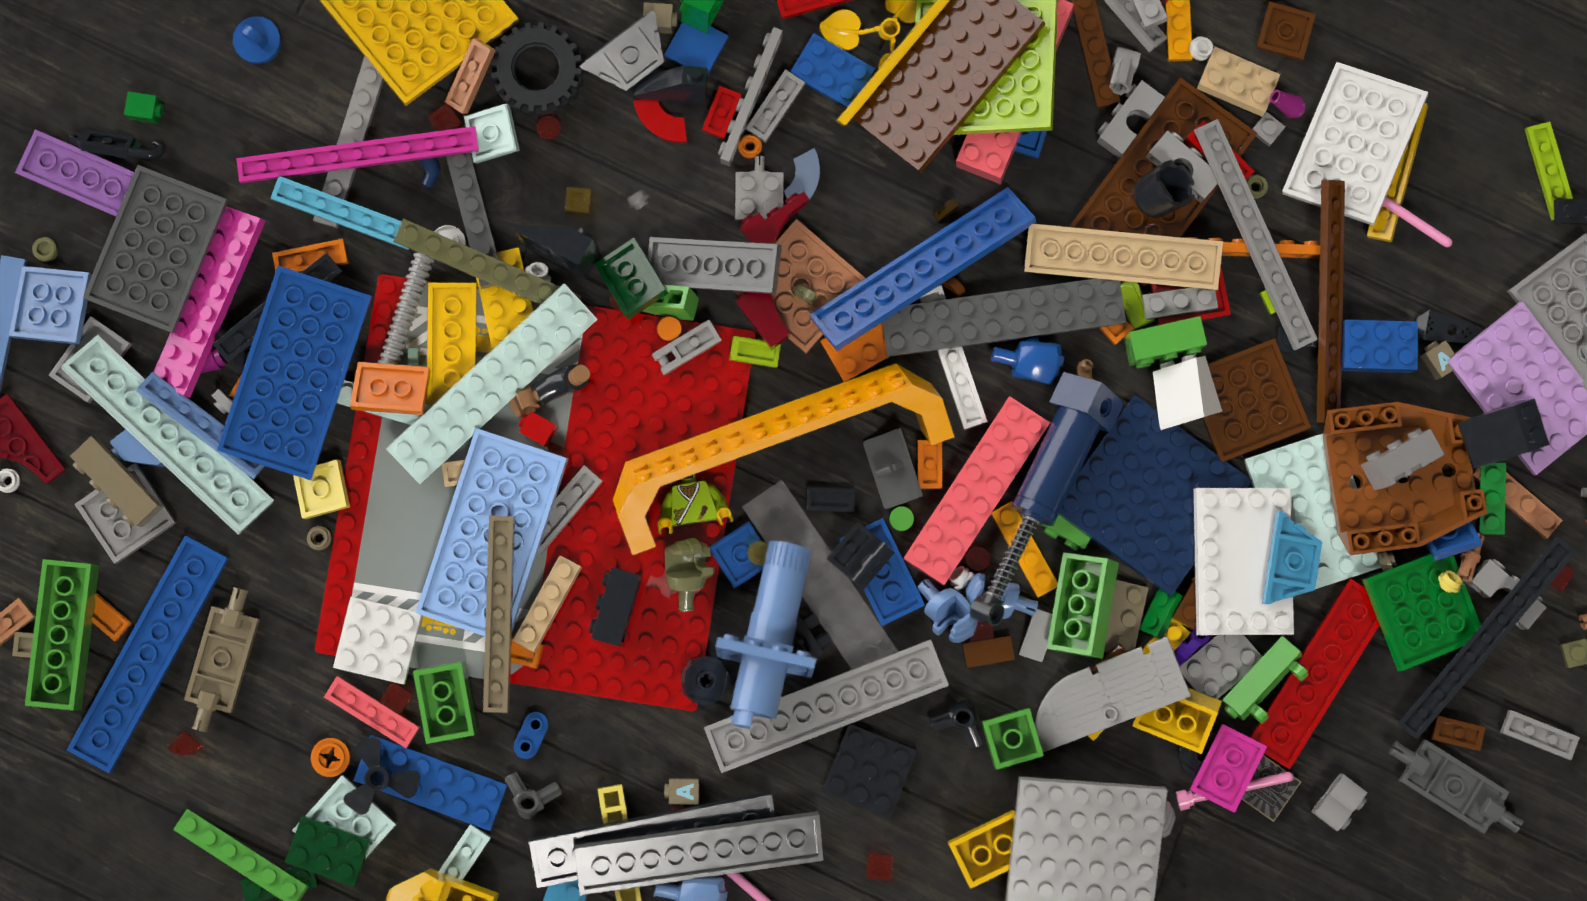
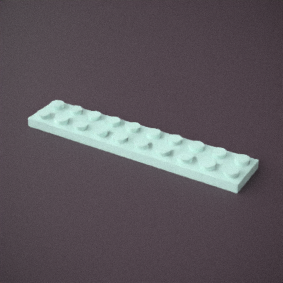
[386,284,597,484]
[61,335,274,535]

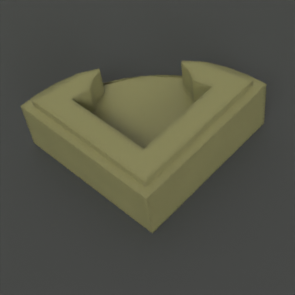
[792,285,817,304]

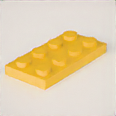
[476,247,533,349]

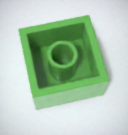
[981,708,1044,770]

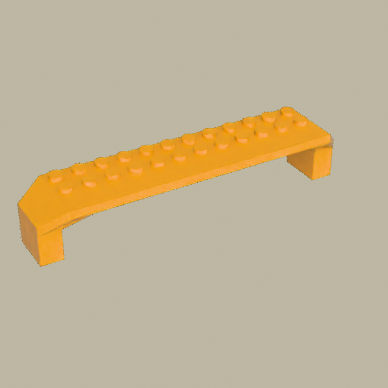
[613,363,954,555]

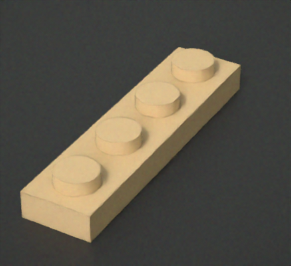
[513,555,582,653]

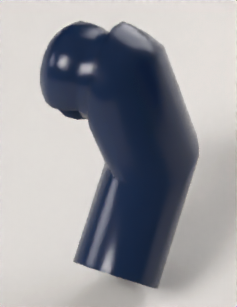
[419,157,440,189]

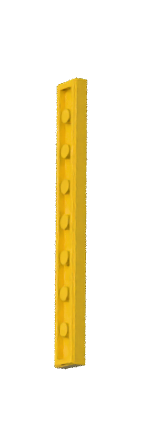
[836,0,950,126]

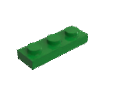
[1479,461,1506,534]

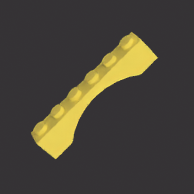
[598,784,641,901]

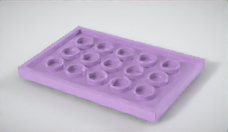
[1447,302,1587,475]

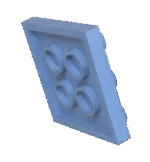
[9,266,92,345]

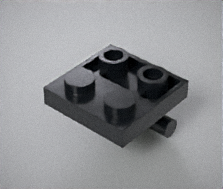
[826,521,895,590]

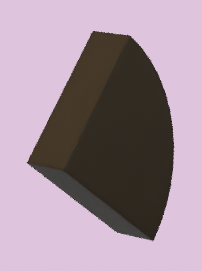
[933,198,959,222]

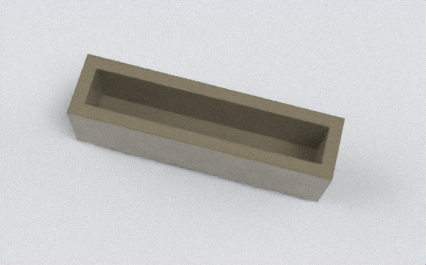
[70,436,163,527]

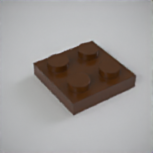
[1256,2,1316,61]

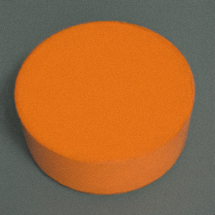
[657,317,682,342]

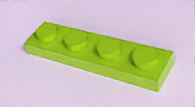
[1524,122,1573,220]

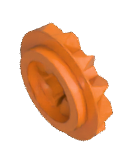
[311,738,350,777]

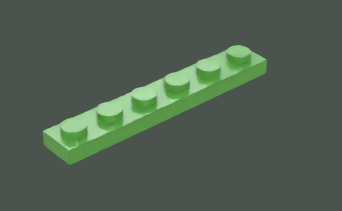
[173,809,309,901]

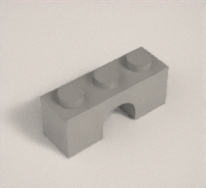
[1097,81,1165,159]
[1146,131,1218,203]
[1466,559,1547,630]

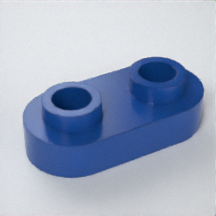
[514,712,549,759]

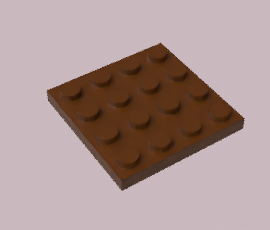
[1202,338,1311,462]

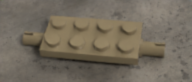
[184,587,260,732]

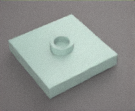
[464,104,520,163]

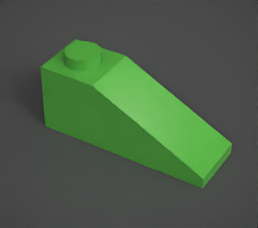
[643,285,699,321]

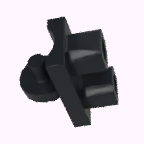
[792,613,833,657]

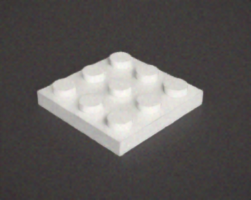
[333,597,422,684]

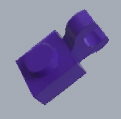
[1174,628,1210,666]

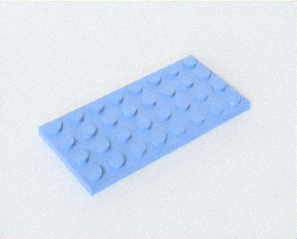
[415,428,569,636]

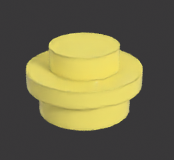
[1438,570,1462,593]

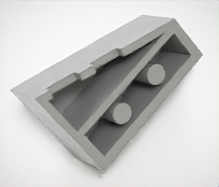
[1361,428,1445,491]

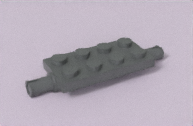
[1388,739,1523,834]

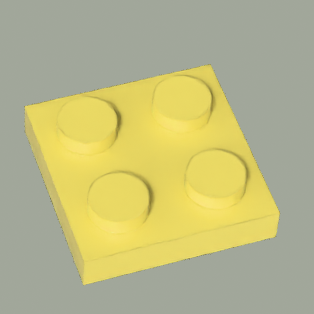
[293,460,350,519]

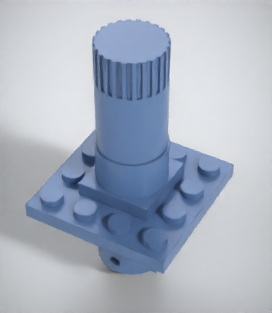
[716,541,816,730]

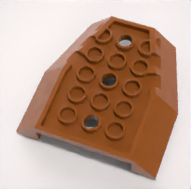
[1323,402,1487,556]

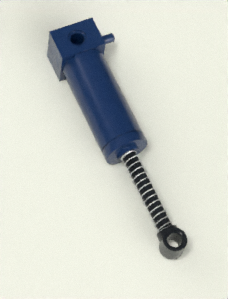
[970,372,1124,626]

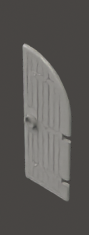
[1035,637,1191,752]

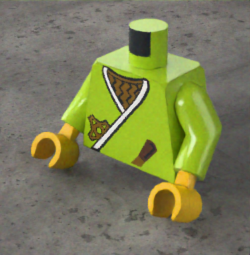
[658,474,733,534]

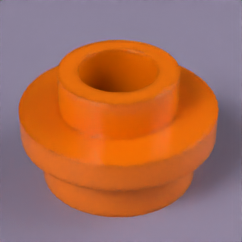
[738,134,762,158]

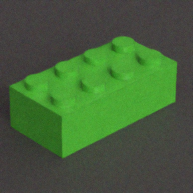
[1047,553,1119,659]

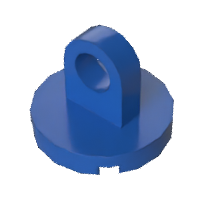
[233,16,281,64]

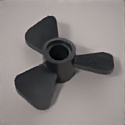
[343,737,421,815]

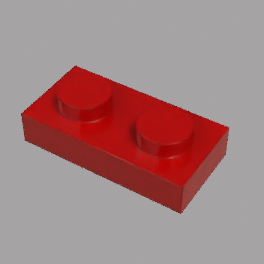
[702,86,742,140]

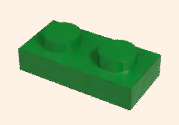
[1139,589,1183,639]

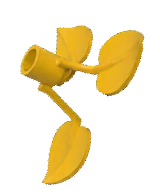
[819,0,917,68]

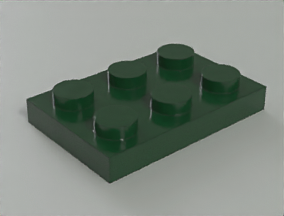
[595,238,668,320]
[285,815,372,887]

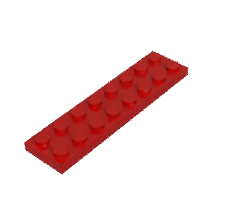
[1250,579,1380,769]

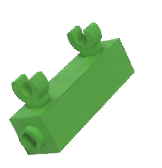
[1223,636,1308,724]

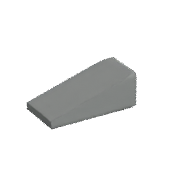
[1019,609,1052,662]

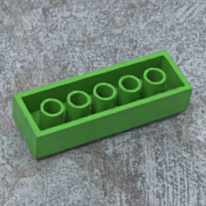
[25,559,99,710]

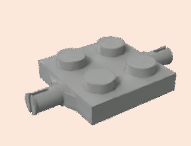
[735,156,783,221]

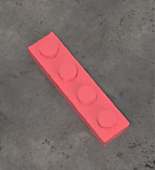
[324,676,420,748]

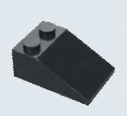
[1457,398,1550,469]

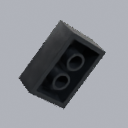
[589,567,643,647]

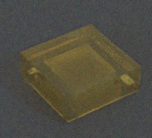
[565,187,591,214]

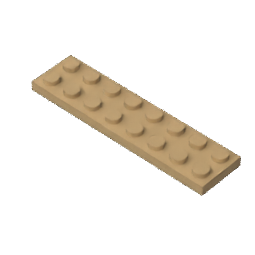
[1024,224,1223,290]

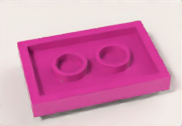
[1190,724,1267,813]

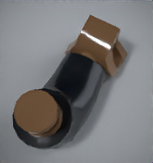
[508,364,590,418]

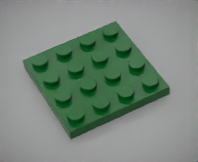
[1363,554,1481,672]

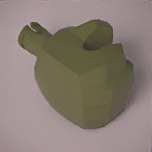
[665,538,715,612]

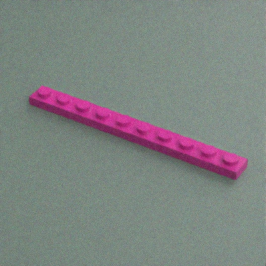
[236,126,479,184]

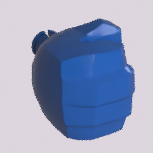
[991,336,1064,385]

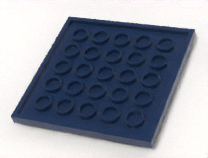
[1059,395,1252,597]

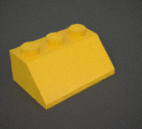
[1133,688,1222,754]

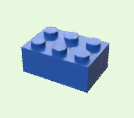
[1341,320,1418,373]

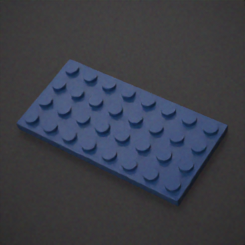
[217,266,372,480]

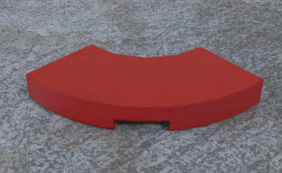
[634,100,687,143]

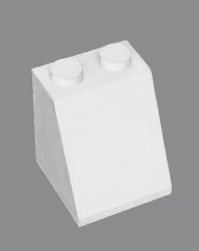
[1153,354,1222,430]

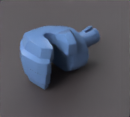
[965,572,1038,619]
[917,579,978,643]
[654,876,728,901]

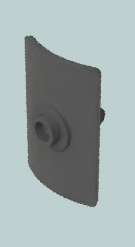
[863,428,922,509]

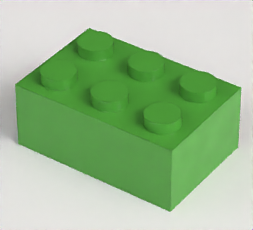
[1123,316,1207,369]
[413,660,478,744]

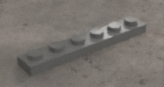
[446,153,498,289]

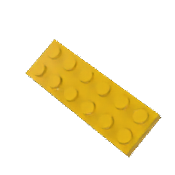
[427,283,477,406]

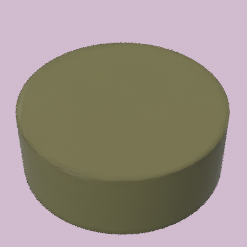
[32,237,59,262]

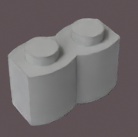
[1311,773,1367,831]

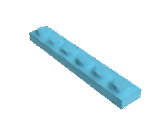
[270,176,409,250]

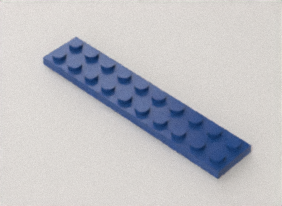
[810,187,1036,351]
[67,535,230,773]

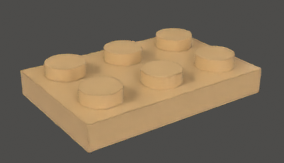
[1197,46,1280,117]

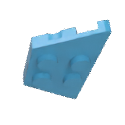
[1262,511,1322,604]

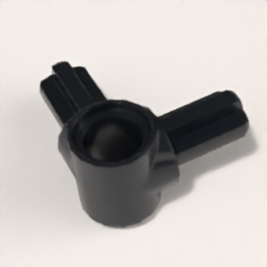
[929,700,983,749]

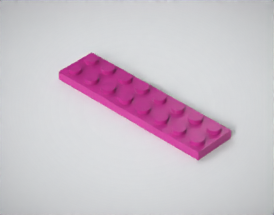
[154,207,266,398]

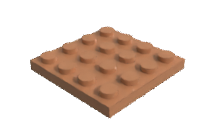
[734,219,866,354]

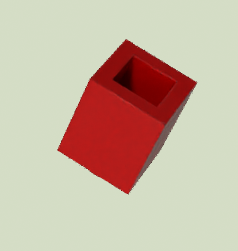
[518,411,559,448]

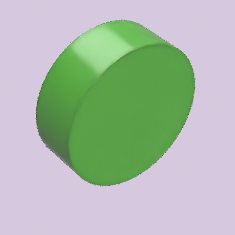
[889,507,914,531]

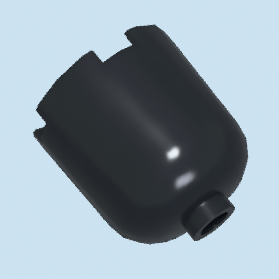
[1133,160,1195,219]

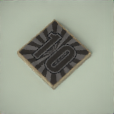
[1241,755,1301,822]

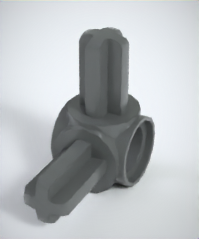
[505,773,562,819]

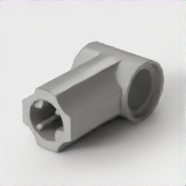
[1109,47,1141,95]

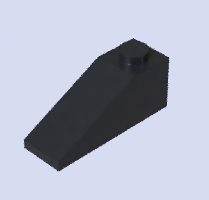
[634,66,708,105]

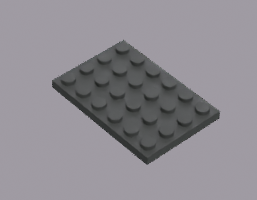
[83,165,229,334]

